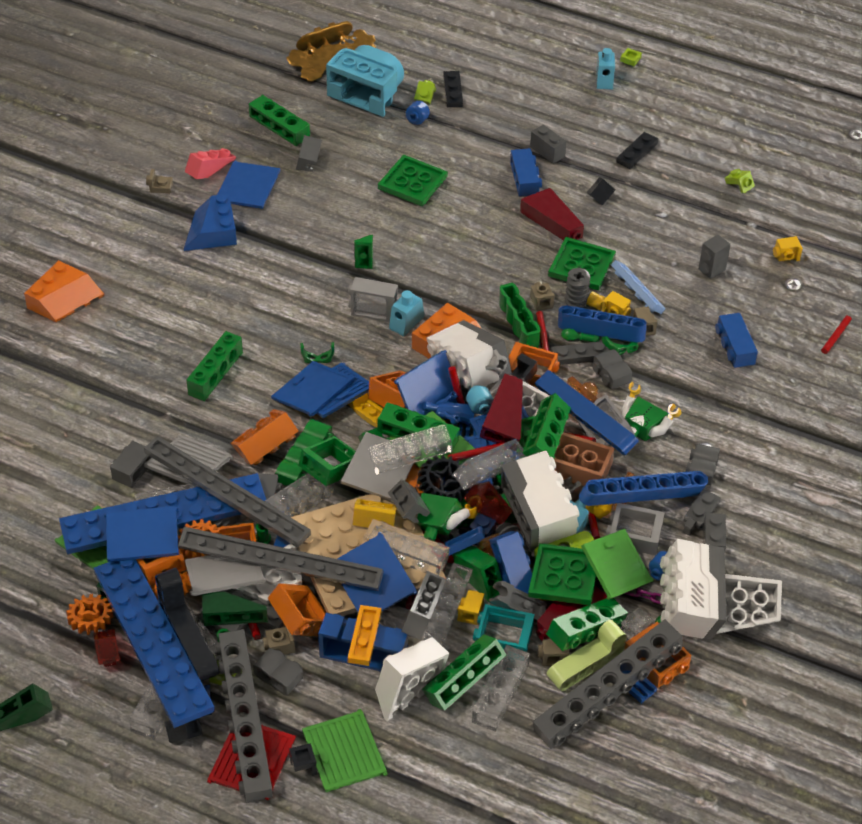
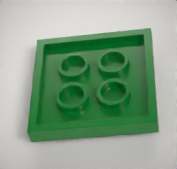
[378,154,448,207]
[548,237,616,291]
[528,543,597,605]

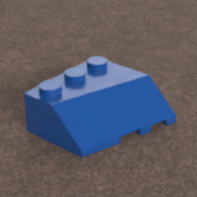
[184,194,237,251]

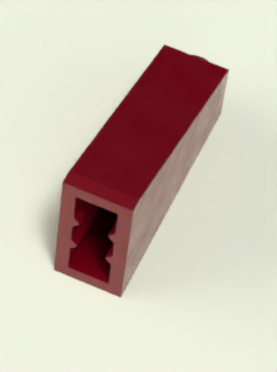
[520,188,584,241]
[480,373,523,450]
[536,584,607,641]

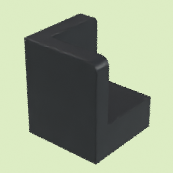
[587,177,616,205]
[511,353,537,383]
[164,718,203,743]
[289,743,317,776]

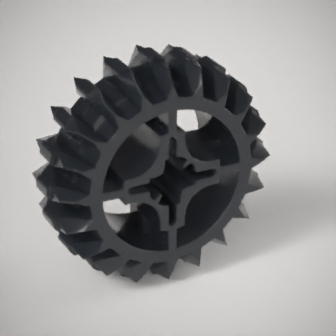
[417,454,471,502]

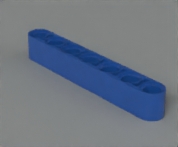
[534,370,639,456]
[579,471,708,506]

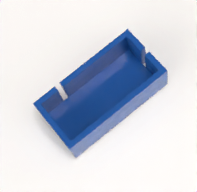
[318,613,408,672]

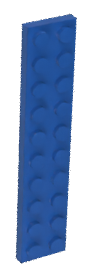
[59,473,267,555]
[93,559,215,728]

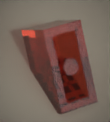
[464,481,513,525]
[93,629,120,667]

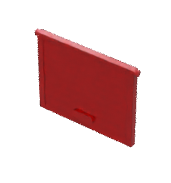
[207,716,296,800]

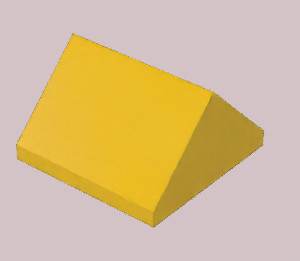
[353,499,397,532]

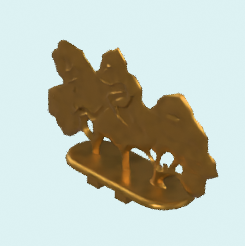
[286,21,376,81]

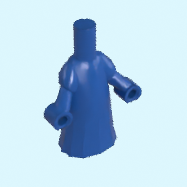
[423,391,474,425]

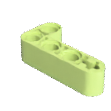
[547,620,627,691]

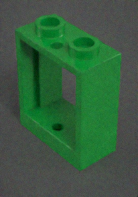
[298,436,356,486]

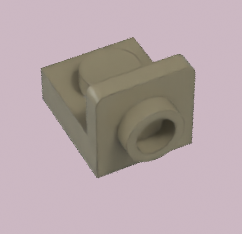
[146,169,173,194]

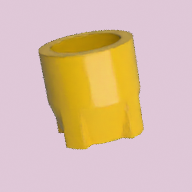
[586,291,606,310]

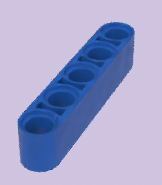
[558,306,647,343]

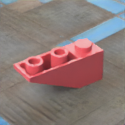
[185,148,236,179]

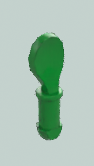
[561,328,600,342]

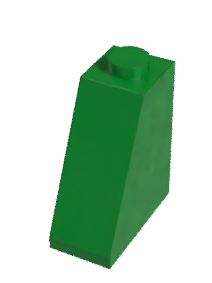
[452,545,502,602]

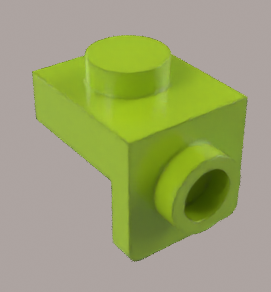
[414,80,436,104]
[725,169,755,193]

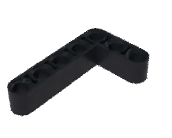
[155,568,220,682]

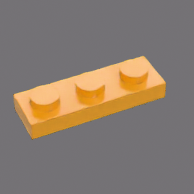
[348,605,381,666]

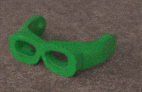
[602,336,639,355]
[300,342,334,363]

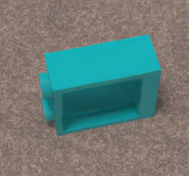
[473,604,535,660]

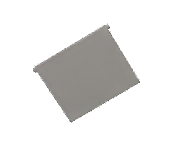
[341,432,420,503]
[144,435,234,487]
[185,555,267,596]

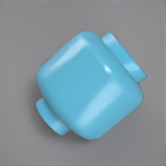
[466,385,494,414]

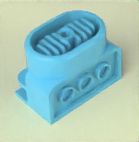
[326,45,404,117]

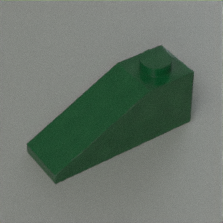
[202,591,268,626]
[0,683,53,731]

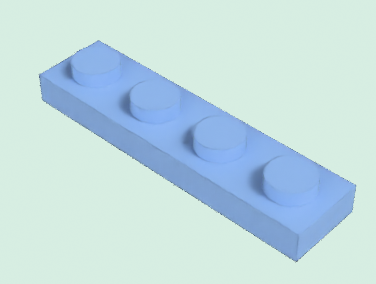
[611,260,666,314]

